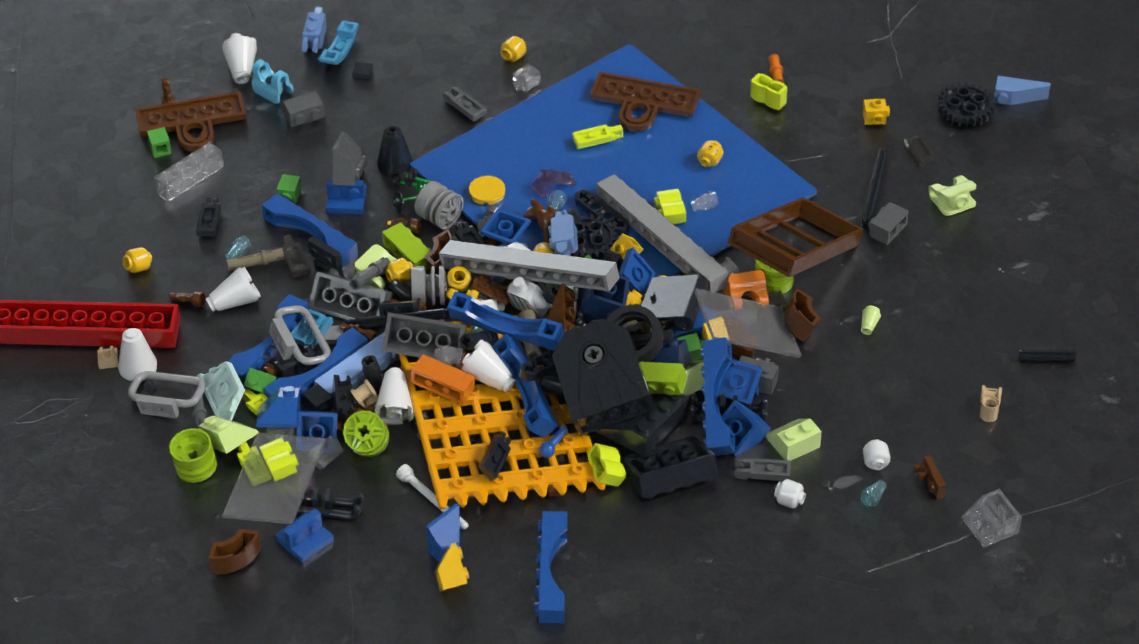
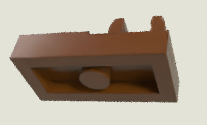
[914,455,946,500]

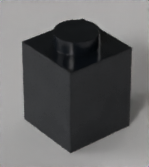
[302,384,333,412]

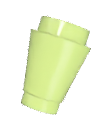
[861,305,881,335]

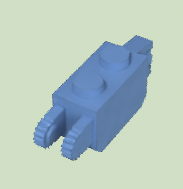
[302,7,326,53]
[548,210,578,256]

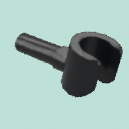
[134,380,157,403]

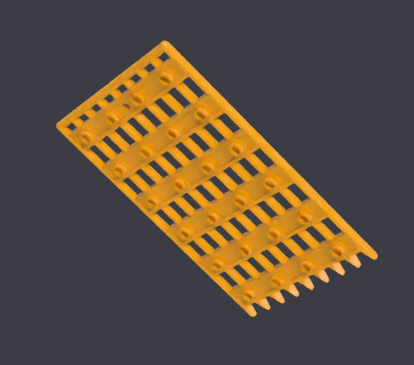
[399,313,605,509]

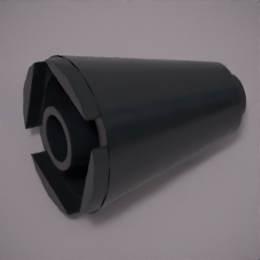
[377,126,413,176]

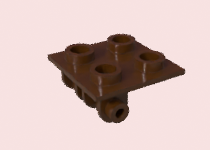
[470,273,509,305]

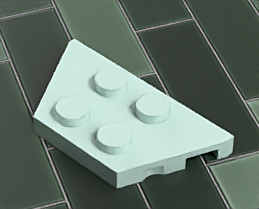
[197,361,245,421]

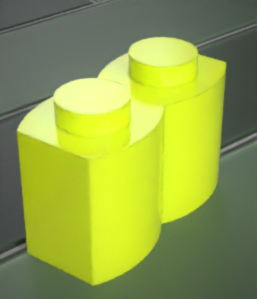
[750,74,787,110]
[654,189,686,224]
[259,437,299,482]
[588,443,626,487]

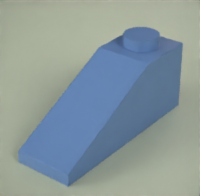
[994,76,1051,105]

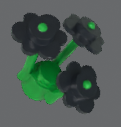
[393,167,431,212]

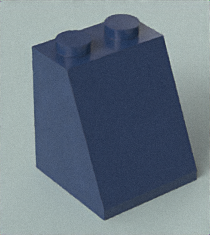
[577,275,630,324]

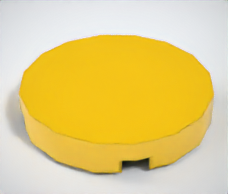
[469,176,505,205]

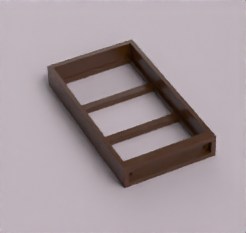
[727,197,864,277]

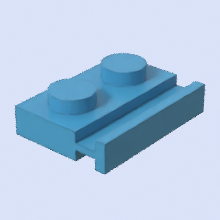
[291,309,334,349]

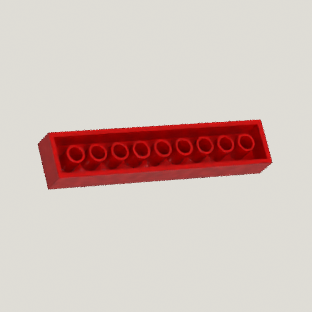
[0,300,181,348]

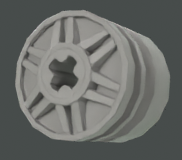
[415,181,464,229]
[411,265,448,305]

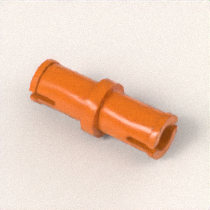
[768,54,784,84]

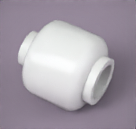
[863,439,890,470]
[774,479,806,509]

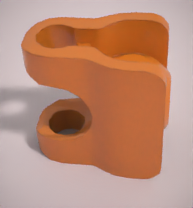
[723,270,769,314]

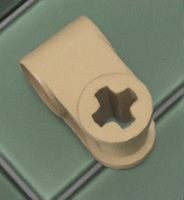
[350,379,378,409]
[980,385,1002,422]

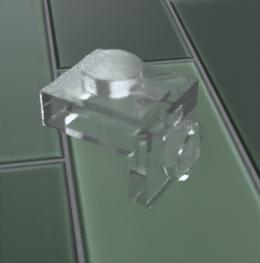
[308,435,344,470]

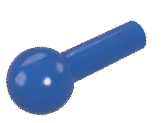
[539,426,568,458]

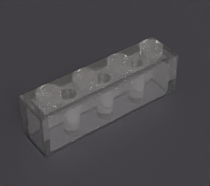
[154,142,224,202]

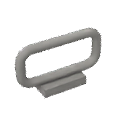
[269,305,331,365]
[128,371,206,418]

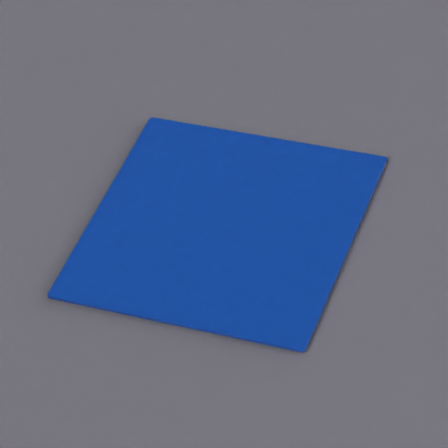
[411,44,817,302]

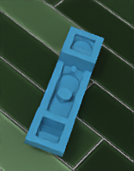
[319,20,359,64]

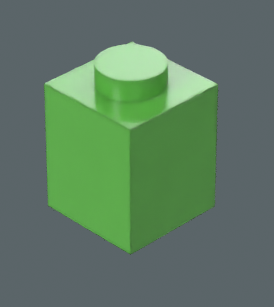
[147,127,172,158]
[277,174,302,205]
[675,333,703,361]
[243,368,277,394]

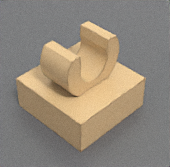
[97,346,119,369]

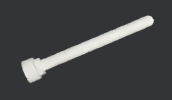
[396,464,468,530]

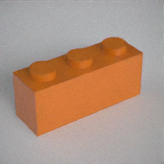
[411,354,475,405]

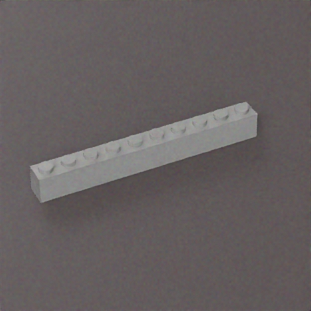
[597,175,729,295]
[439,240,619,291]

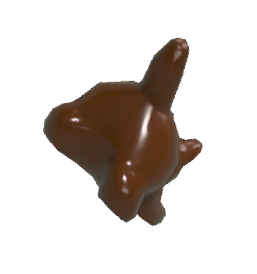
[523,199,556,243]

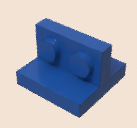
[326,179,367,214]
[619,248,655,300]
[718,359,763,406]
[275,509,334,563]

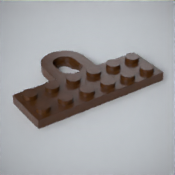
[590,71,701,132]
[135,91,247,152]

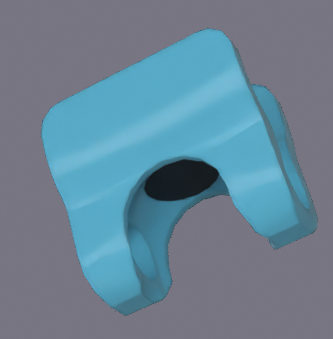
[252,59,294,105]

